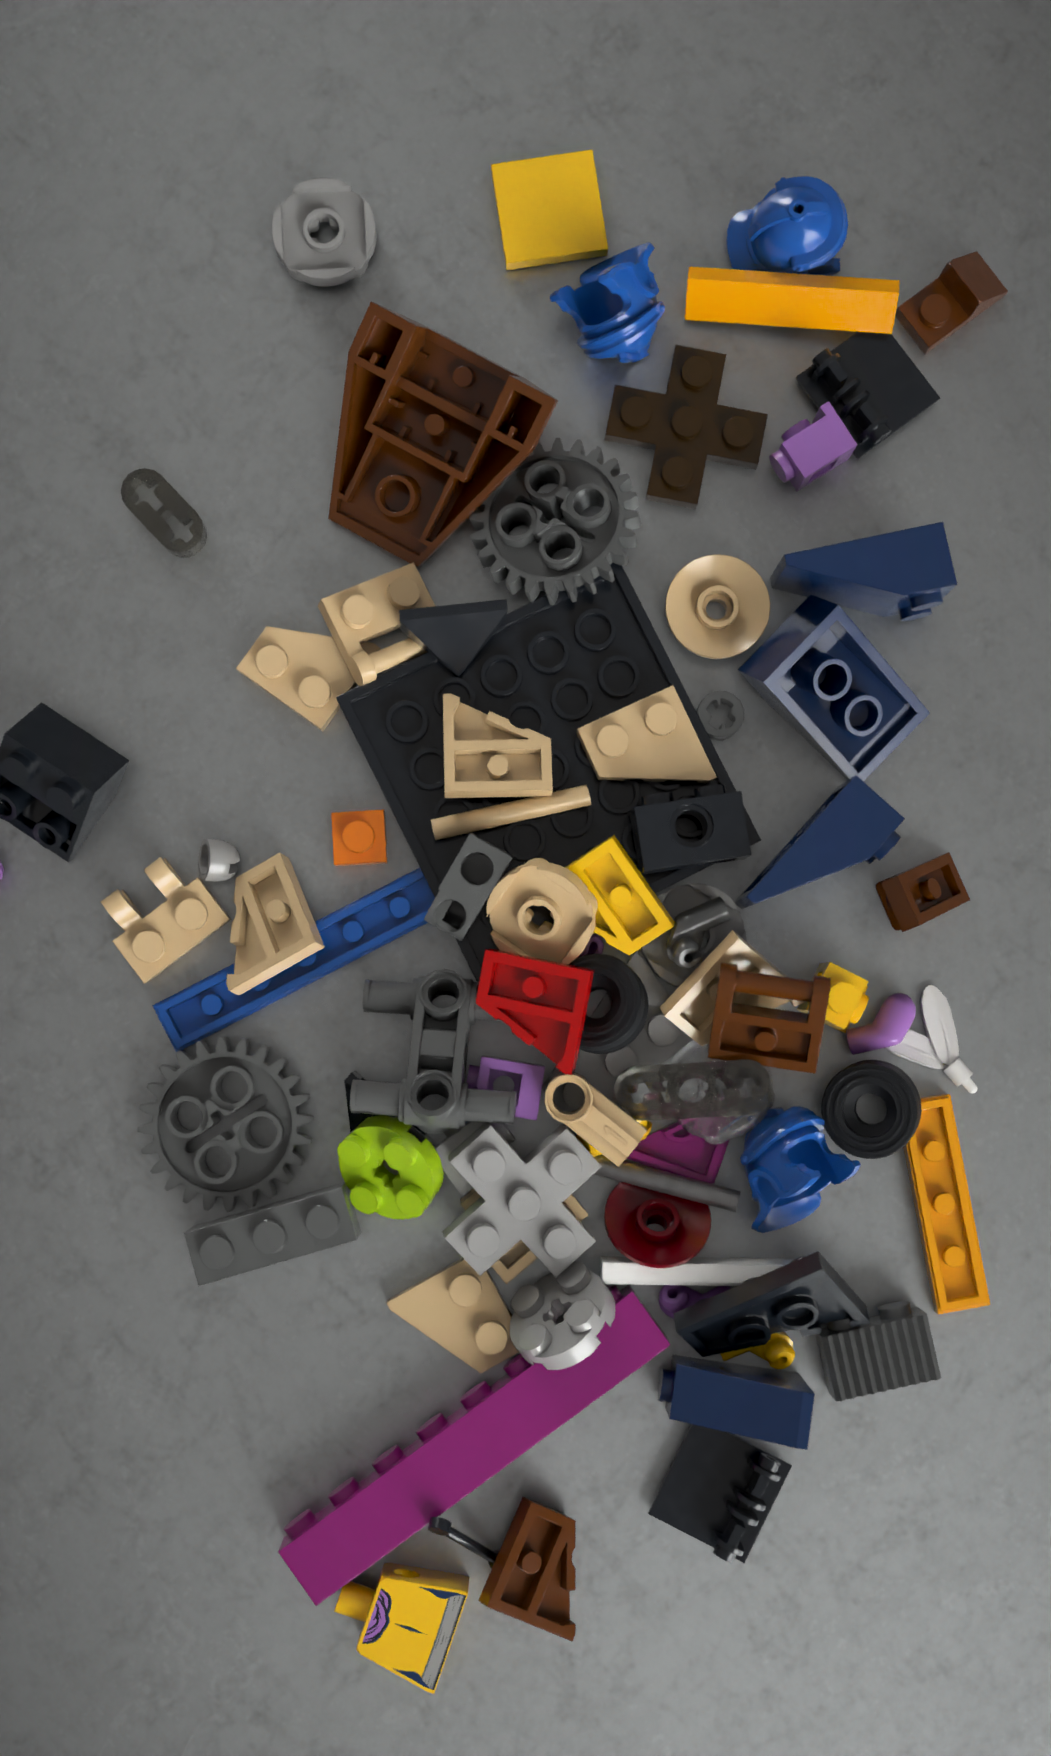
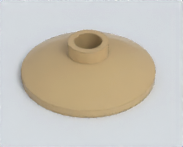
[665,554,770,659]

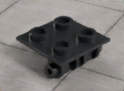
[795,332,940,460]
[648,1424,792,1563]

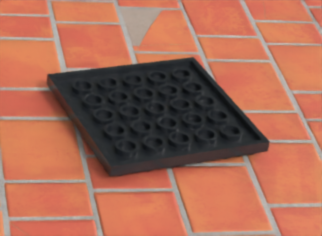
[336,563,761,982]

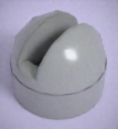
[198,839,240,882]

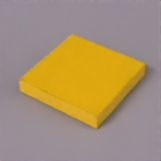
[491,149,608,270]

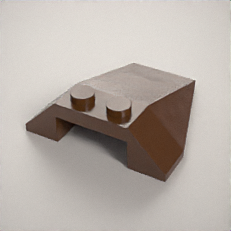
[328,302,558,567]

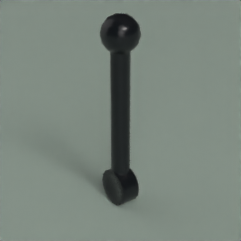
[428,1517,500,1569]

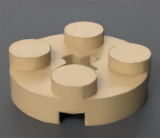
[486,858,598,964]

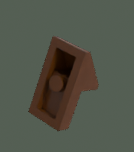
[895,251,1008,354]
[876,852,970,932]

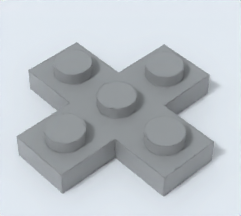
[442,1123,602,1277]

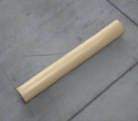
[431,785,591,840]

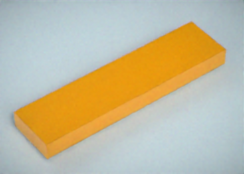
[685,266,900,334]
[903,1093,991,1315]

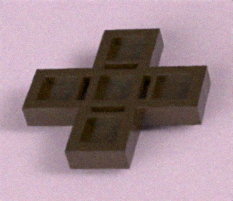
[604,345,768,510]

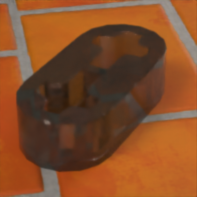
[121,468,207,558]

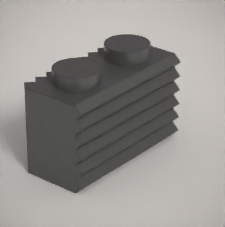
[815,1301,941,1401]

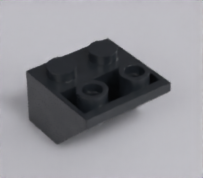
[0,702,129,862]

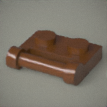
[707,962,831,1074]

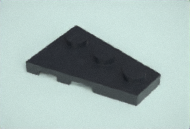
[673,1251,870,1357]

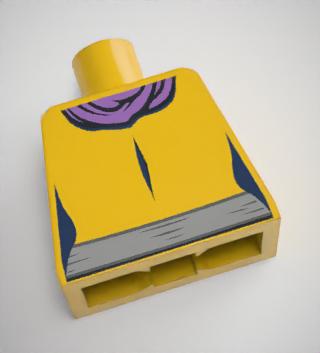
[334,1563,469,1694]

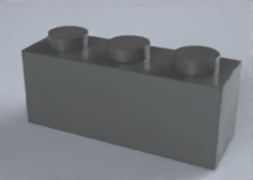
[184,1182,361,1286]

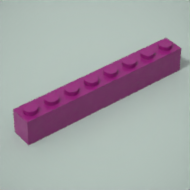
[278,1284,671,1606]

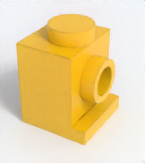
[797,962,869,1034]

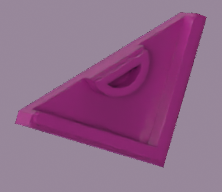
[626,1093,745,1184]

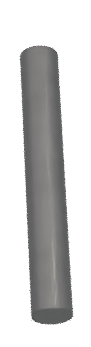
[594,1155,741,1212]

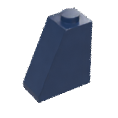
[658,1355,815,1450]

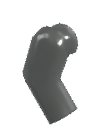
[666,896,730,969]

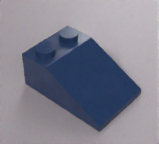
[770,522,957,621]
[738,595,930,782]
[735,775,905,909]

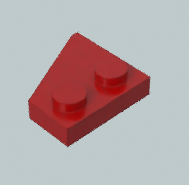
[475,948,594,1075]

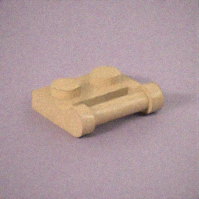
[318,562,435,686]

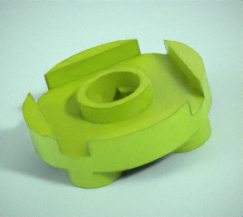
[337,1115,443,1220]

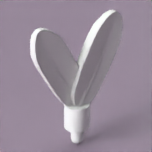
[885,985,978,1094]

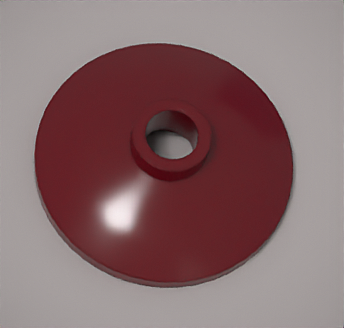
[604,1182,712,1268]

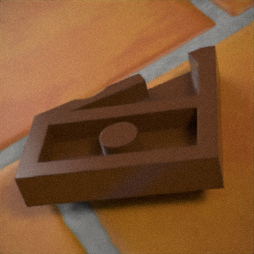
[478,1497,576,1641]

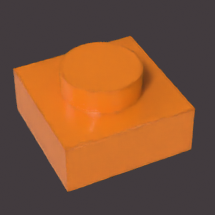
[331,809,388,866]

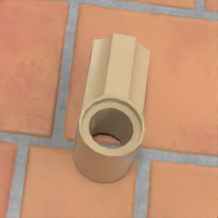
[544,1072,647,1167]

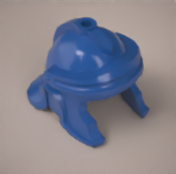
[727,176,848,276]
[550,242,665,363]
[740,1106,861,1233]

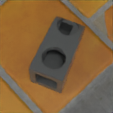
[424,833,514,941]

